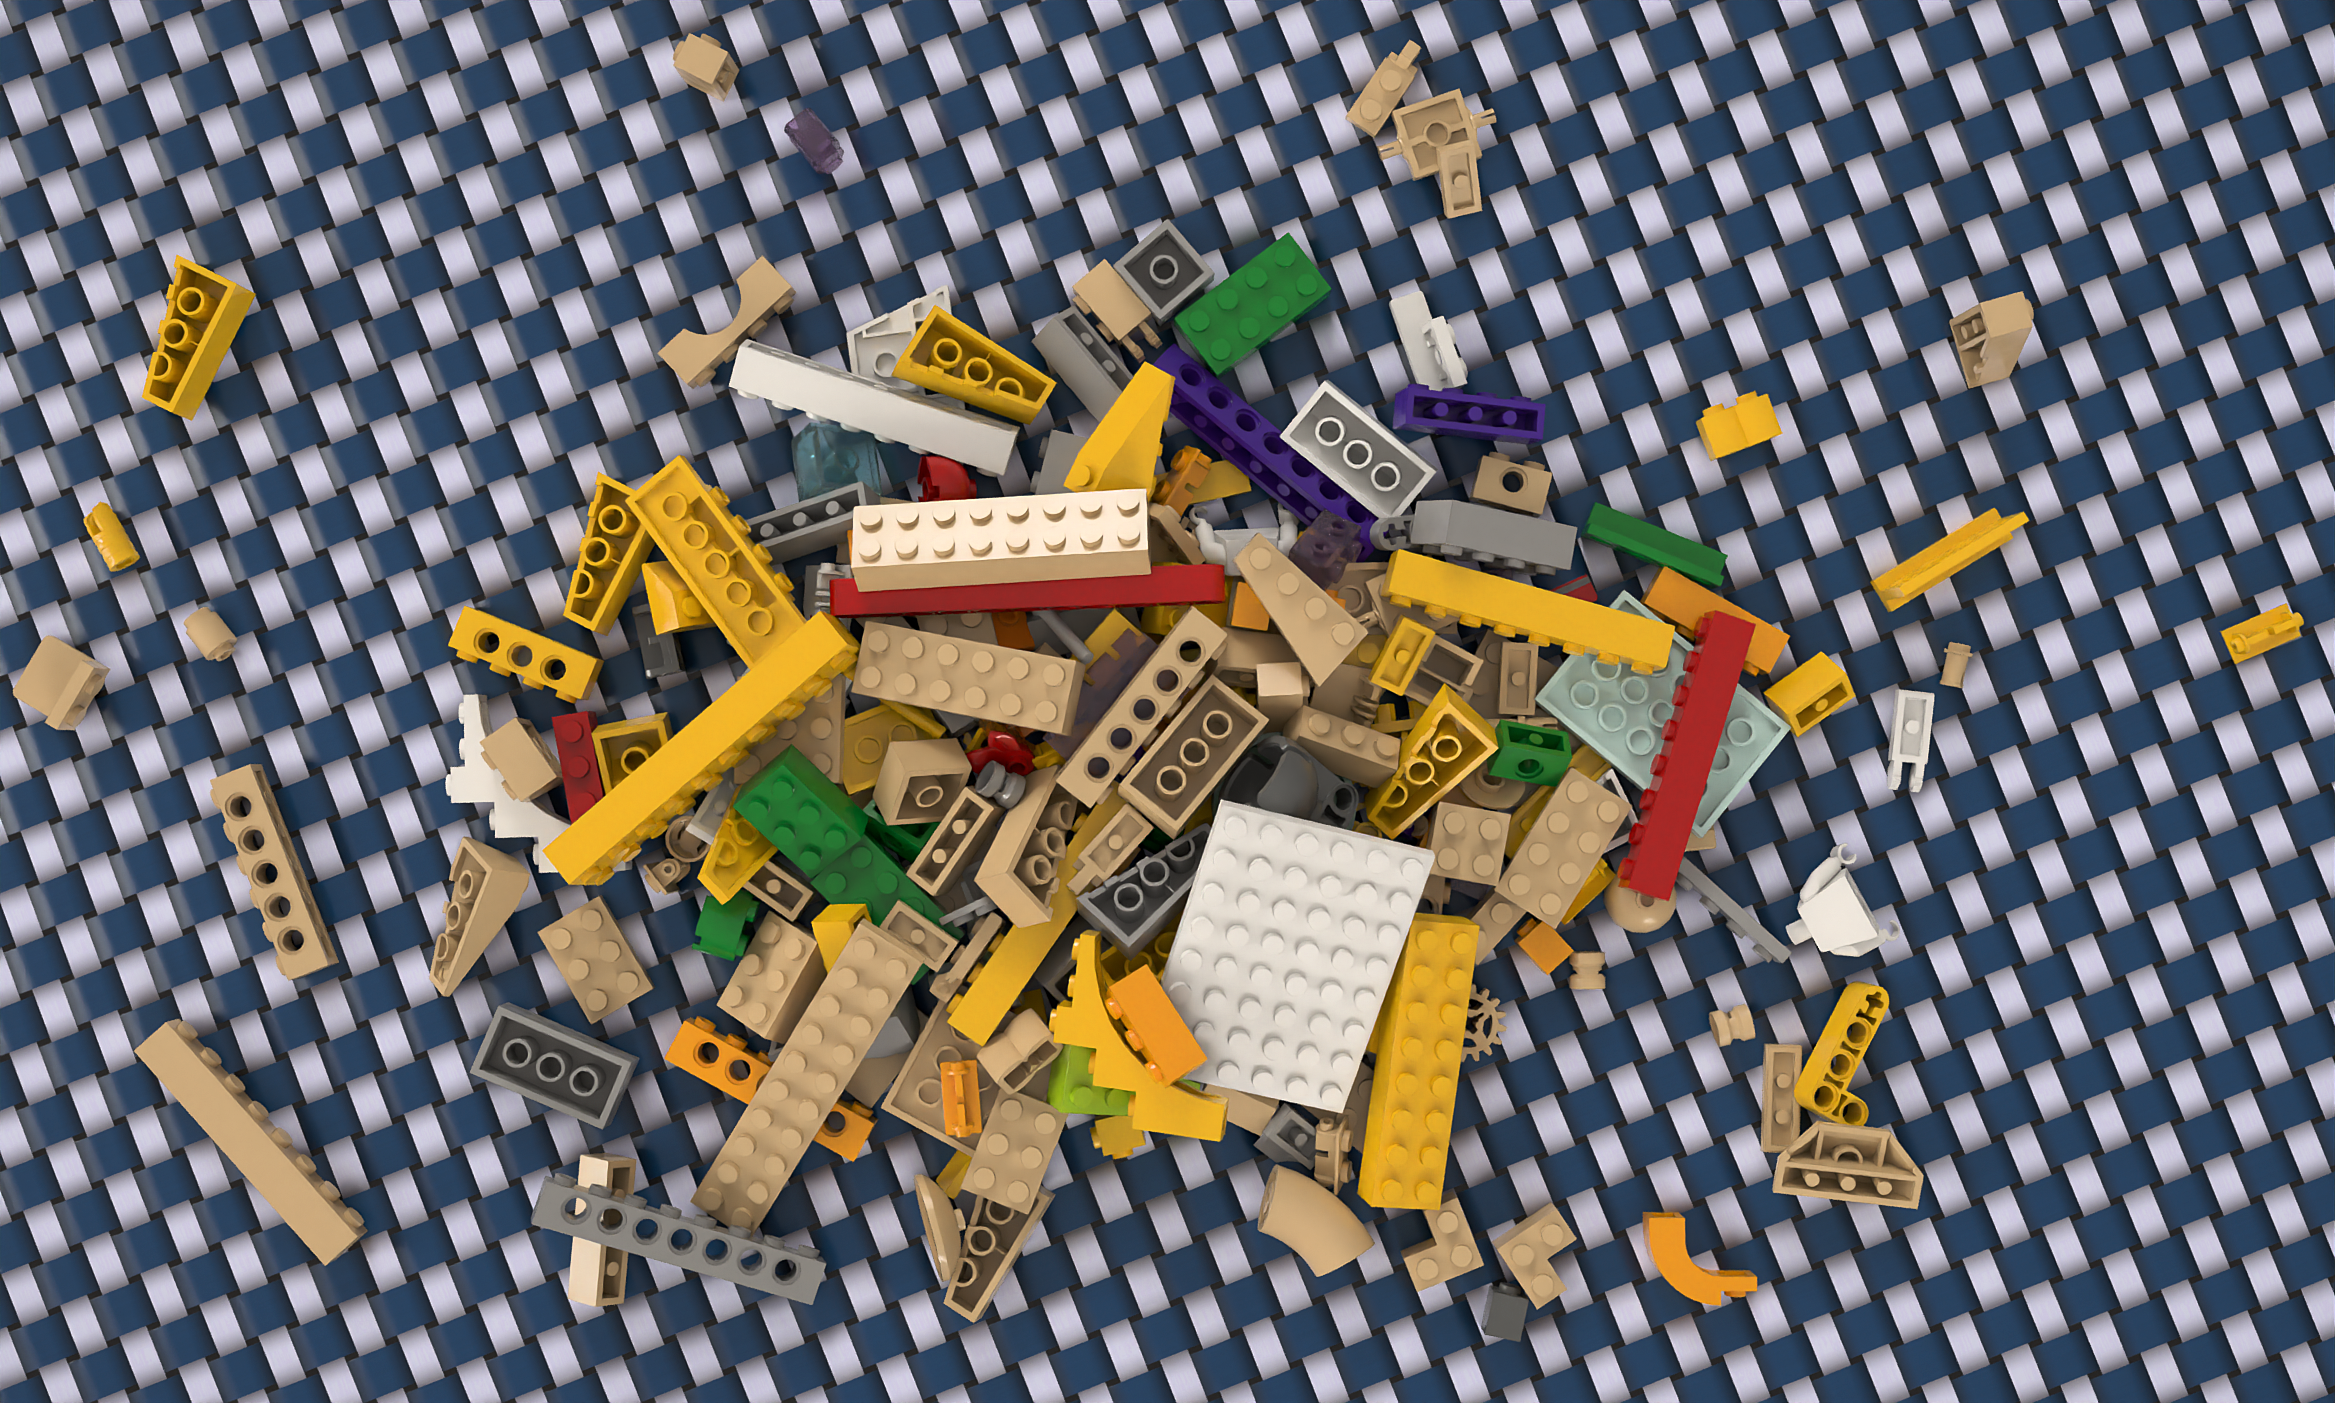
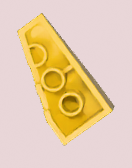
[1063,362,1175,503]

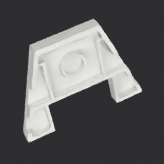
[846,285,965,410]

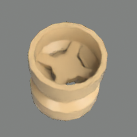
[1569,951,1606,989]
[1709,1004,1755,1047]

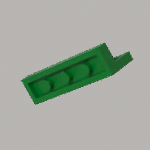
[1581,502,1728,589]

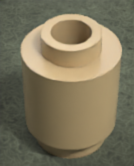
[184,607,237,661]

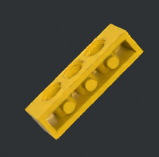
[448,606,604,704]

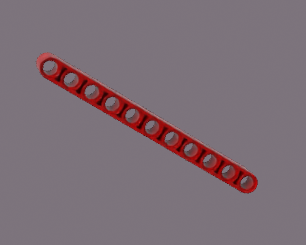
[829,564,1226,619]

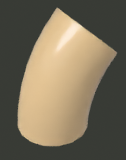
[1258,1164,1375,1277]

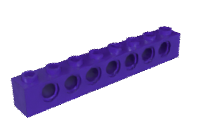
[1153,343,1390,563]

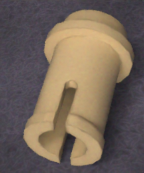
[1940,642,1973,688]

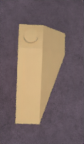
[429,836,530,997]

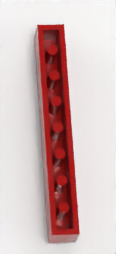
[1617,610,1756,901]

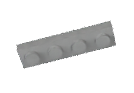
[1675,856,1792,964]

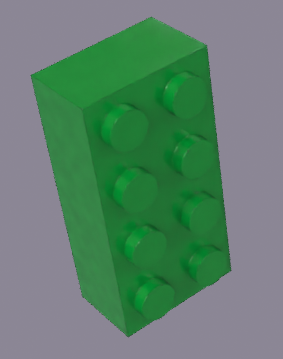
[1174,232,1332,380]
[810,829,966,985]

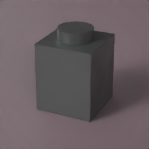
[1481,1282,1529,1342]

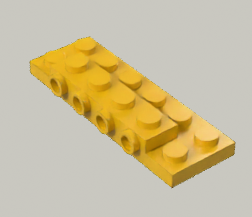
[625,455,807,670]

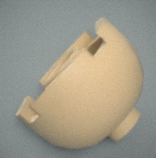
[1603,870,1677,933]

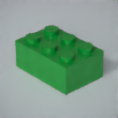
[733,744,869,879]

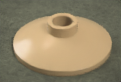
[1459,760,1526,810]

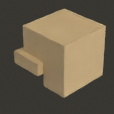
[1403,635,1484,707]

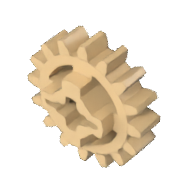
[1461,983,1507,1062]

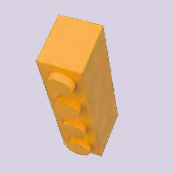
[1640,566,1790,677]

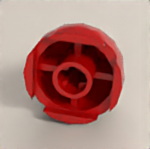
[917,455,977,502]

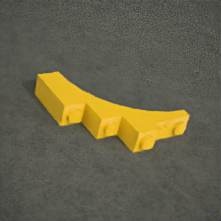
[1049,929,1229,1142]

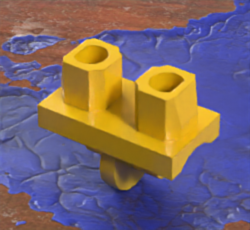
[1370,700,1427,746]

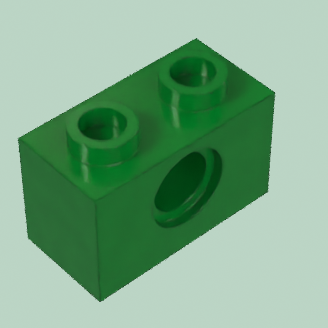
[1486,719,1572,787]
[863,798,941,864]

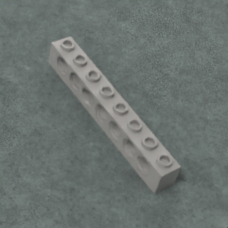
[531,1173,826,1305]

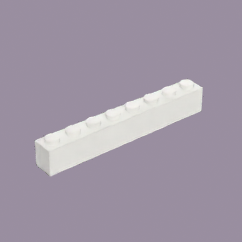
[729,339,1020,477]

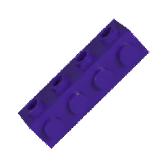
[1393,384,1546,445]

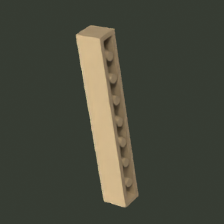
[134,1019,368,1266]

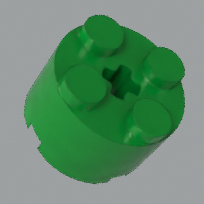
[692,888,761,962]

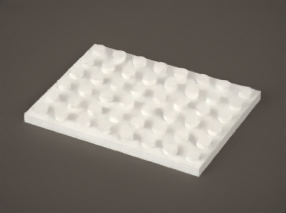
[1160,799,1435,1113]

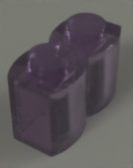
[784,108,844,174]

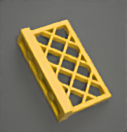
[1870,508,2029,612]

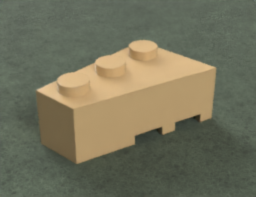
[1949,291,2034,388]

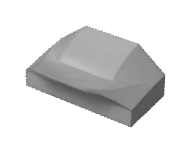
[1254,1103,1327,1170]

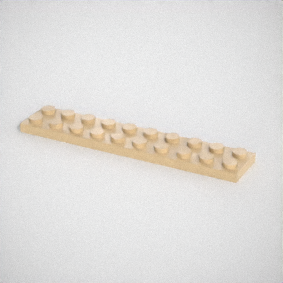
[690,918,926,1236]

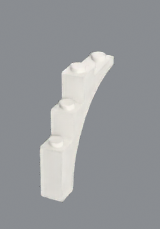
[446,694,632,873]

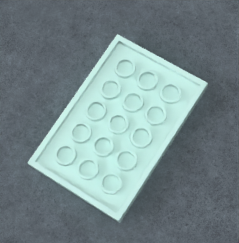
[1534,590,1791,838]

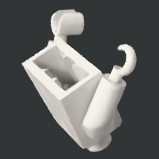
[1189,503,1300,576]
[1786,843,1900,957]

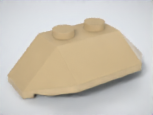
[1772,1121,1924,1209]

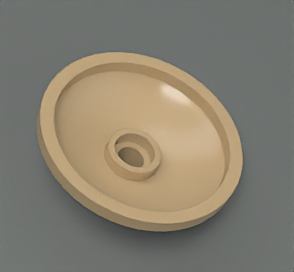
[914,1174,966,1282]

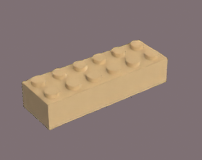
[851,620,1086,737]

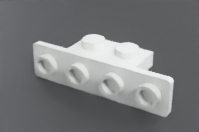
[1389,291,1468,435]

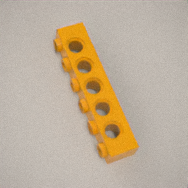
[664,1016,878,1162]

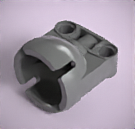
[1218,735,1359,829]

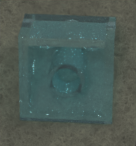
[791,422,883,502]

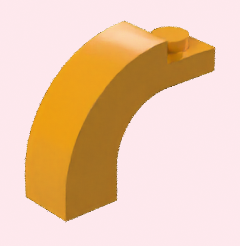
[1643,1212,1757,1306]

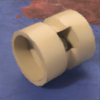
[665,815,711,862]

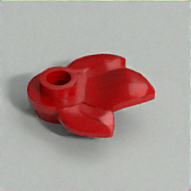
[965,731,1035,781]

